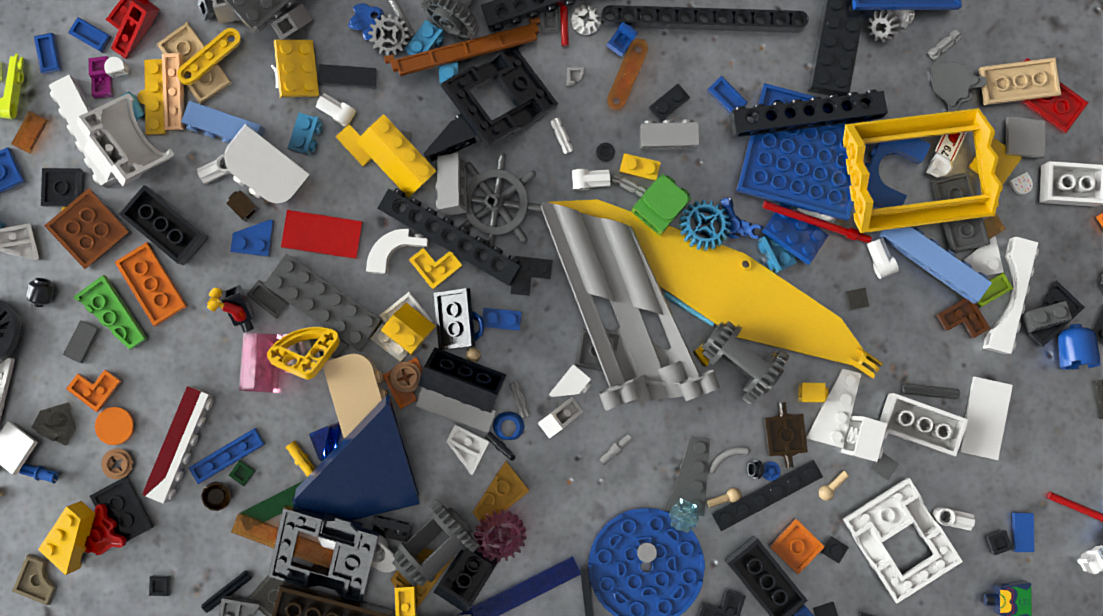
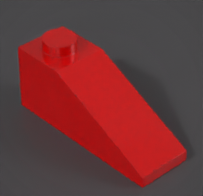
[111,0,160,59]

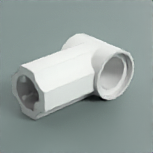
[316,93,357,127]
[197,155,231,184]
[572,169,610,191]
[867,238,899,279]
[932,507,975,531]

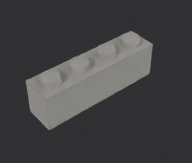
[416,387,497,433]

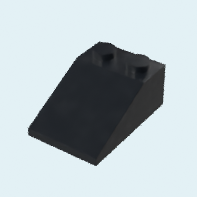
[423,114,481,163]
[433,546,500,613]

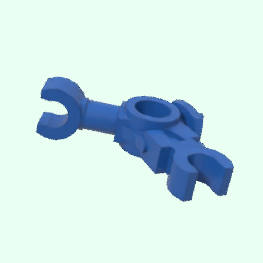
[721,197,763,239]

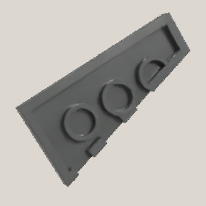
[666,437,710,516]

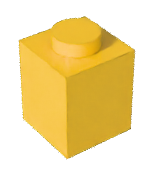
[798,383,828,402]

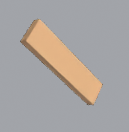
[162,53,185,131]

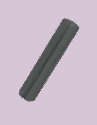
[902,383,960,399]

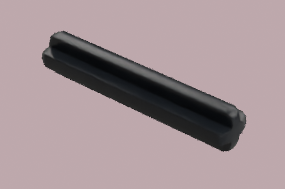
[201,570,252,613]

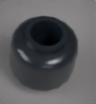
[26,278,54,307]

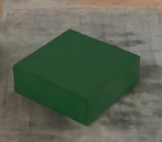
[228,459,257,486]

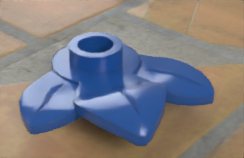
[348,3,385,41]

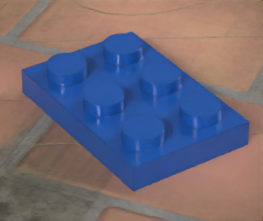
[761,203,829,265]

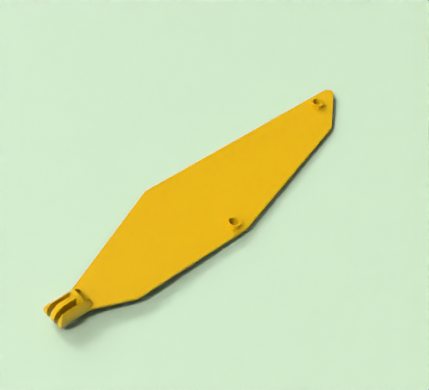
[549,199,883,379]

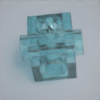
[669,498,699,533]

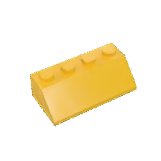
[356,114,437,198]

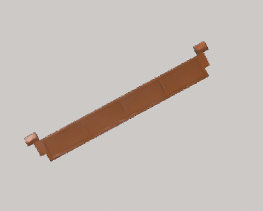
[384,17,540,76]

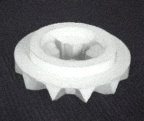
[571,5,601,35]

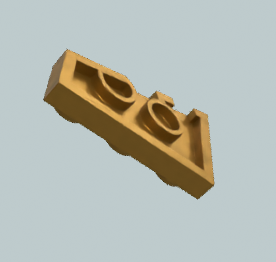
[472,461,530,528]

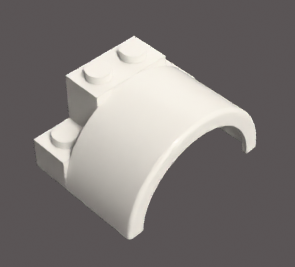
[76,94,174,186]

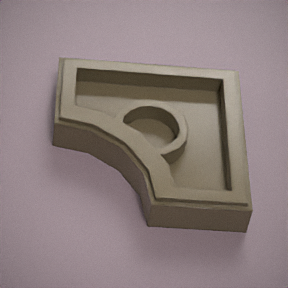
[12,554,57,606]

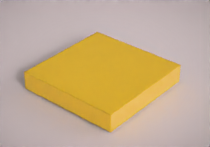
[968,138,1022,184]

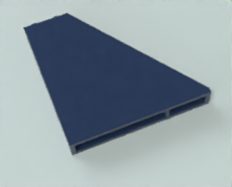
[292,395,420,520]

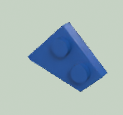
[230,220,274,257]

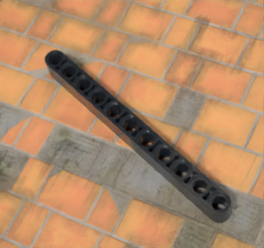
[601,5,809,33]

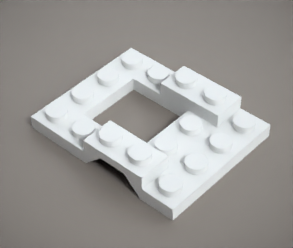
[843,478,963,603]

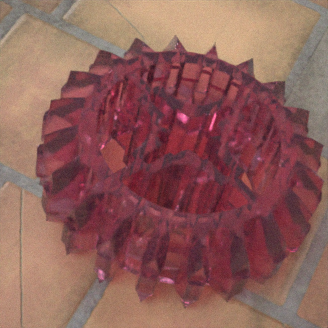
[474,509,527,563]

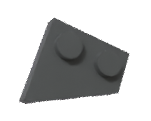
[219,596,261,616]

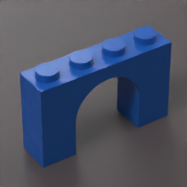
[865,138,931,208]

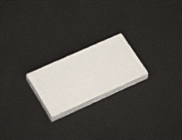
[958,377,1013,460]

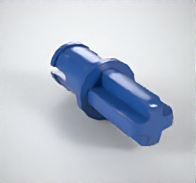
[19,464,59,484]

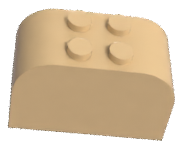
[323,354,389,438]

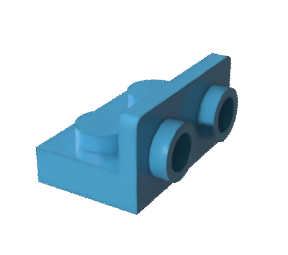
[404,20,445,55]
[287,113,323,156]
[758,235,797,274]

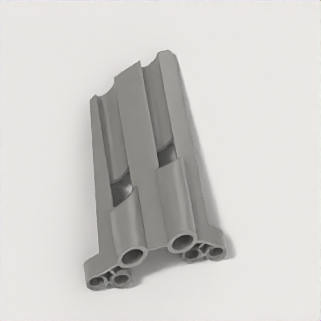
[540,201,720,411]

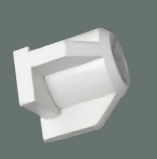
[926,152,954,178]
[1077,545,1103,574]

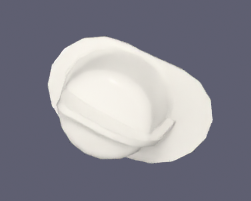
[372,535,396,573]

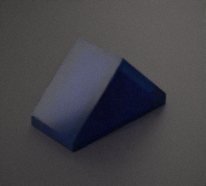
[309,422,341,461]

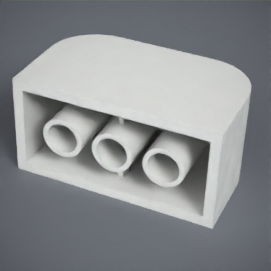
[224,124,310,203]

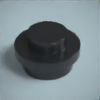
[747,460,764,479]

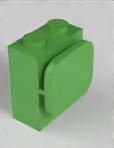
[631,174,692,236]

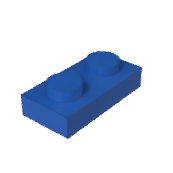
[482,308,522,331]

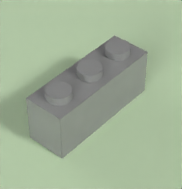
[640,120,699,150]
[436,152,467,216]

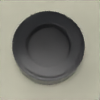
[596,142,615,162]

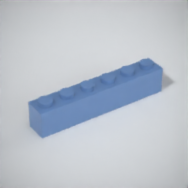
[879,227,992,304]

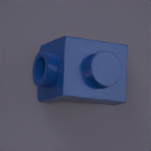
[606,22,638,57]

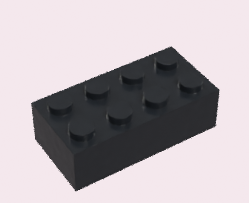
[119,185,208,266]
[418,347,506,413]
[724,536,808,616]

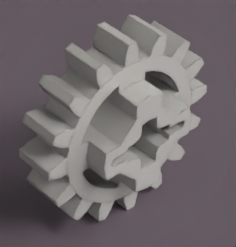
[368,14,410,56]

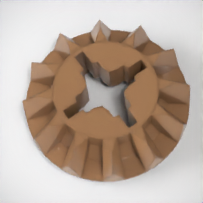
[390,362,421,393]
[101,448,133,480]

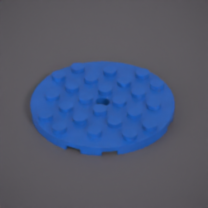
[588,508,705,616]

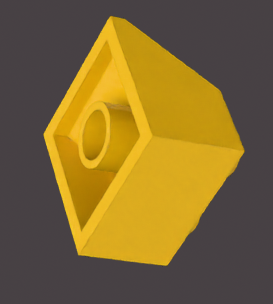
[381,303,436,356]

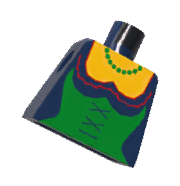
[983,580,1032,616]

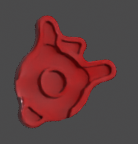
[84,503,127,555]

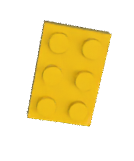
[274,40,319,98]

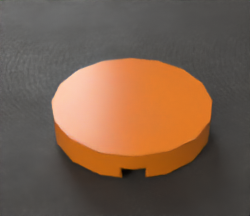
[94,407,135,445]

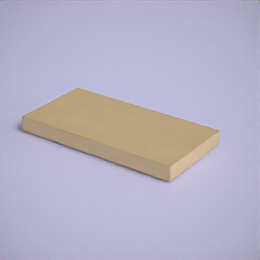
[157,22,232,105]
[978,57,1061,106]

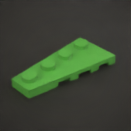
[73,275,148,350]

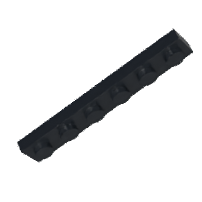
[711,459,823,531]

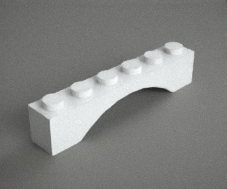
[983,237,1039,354]

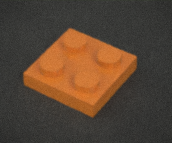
[769,519,825,574]

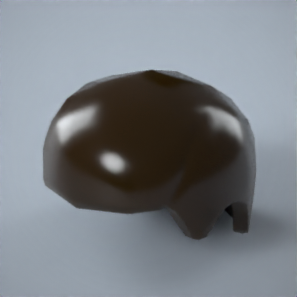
[201,481,231,511]

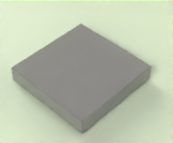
[1006,116,1045,159]

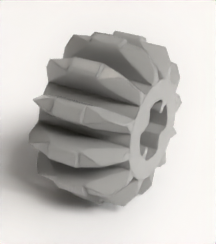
[867,10,901,42]

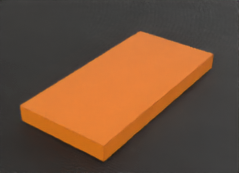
[115,242,188,327]

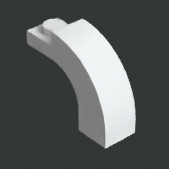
[366,229,429,275]

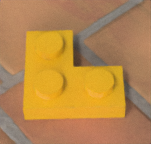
[409,248,463,290]

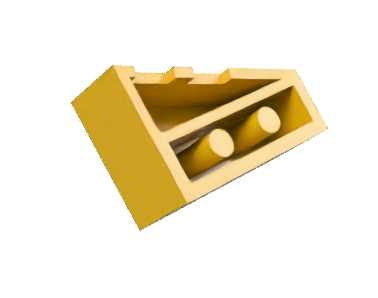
[38,501,95,575]

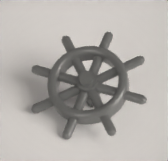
[458,153,542,247]

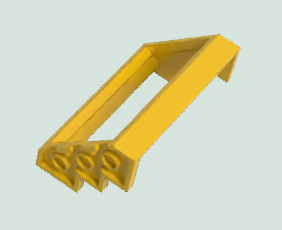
[843,108,1003,233]

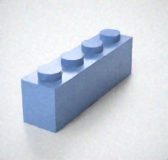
[181,101,265,144]

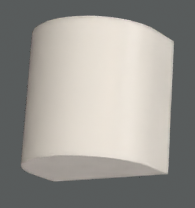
[104,57,130,78]

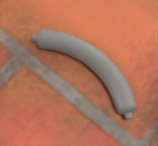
[708,447,751,475]

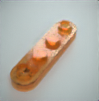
[607,39,648,111]

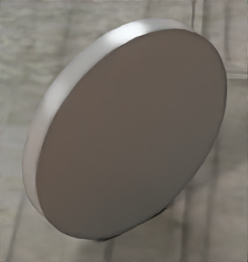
[637,543,657,562]

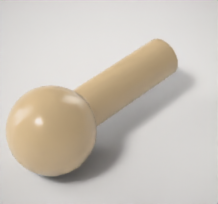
[466,347,481,381]
[819,470,850,501]
[706,488,742,508]

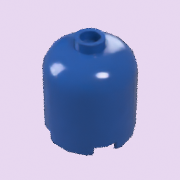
[1058,324,1101,370]

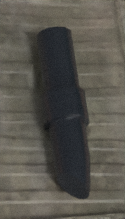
[485,432,516,461]

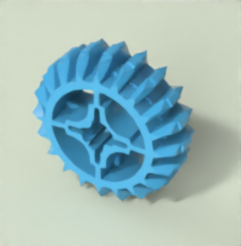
[679,199,731,251]

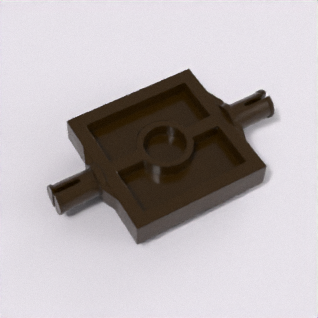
[764,402,808,468]

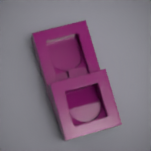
[88,56,113,99]

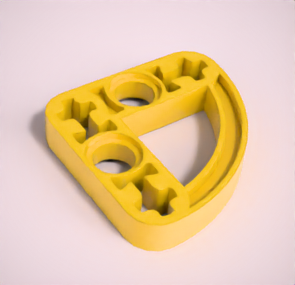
[267,327,340,380]

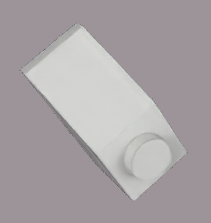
[549,365,592,397]
[538,397,584,438]

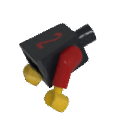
[207,285,254,333]

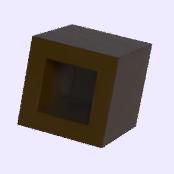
[226,190,260,222]

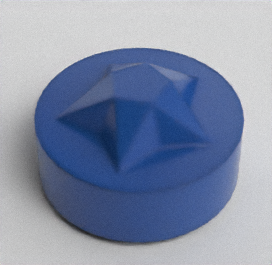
[762,461,781,481]

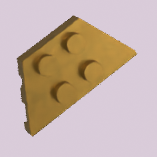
[390,548,455,610]

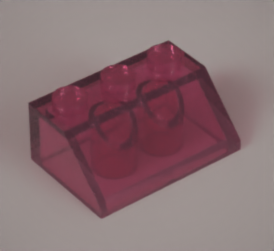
[239,333,282,393]

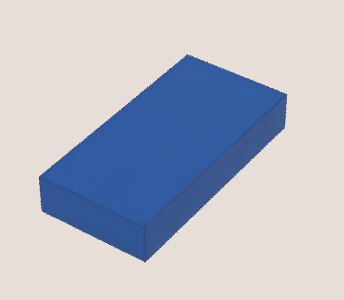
[68,17,112,53]
[34,33,62,74]
[708,76,748,113]
[1012,512,1035,552]

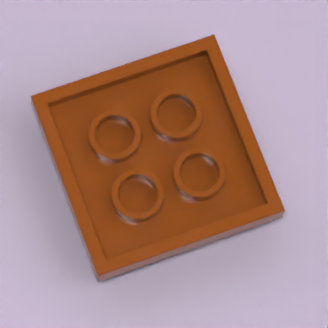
[44,188,130,269]

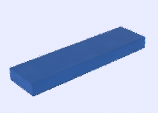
[189,428,266,484]

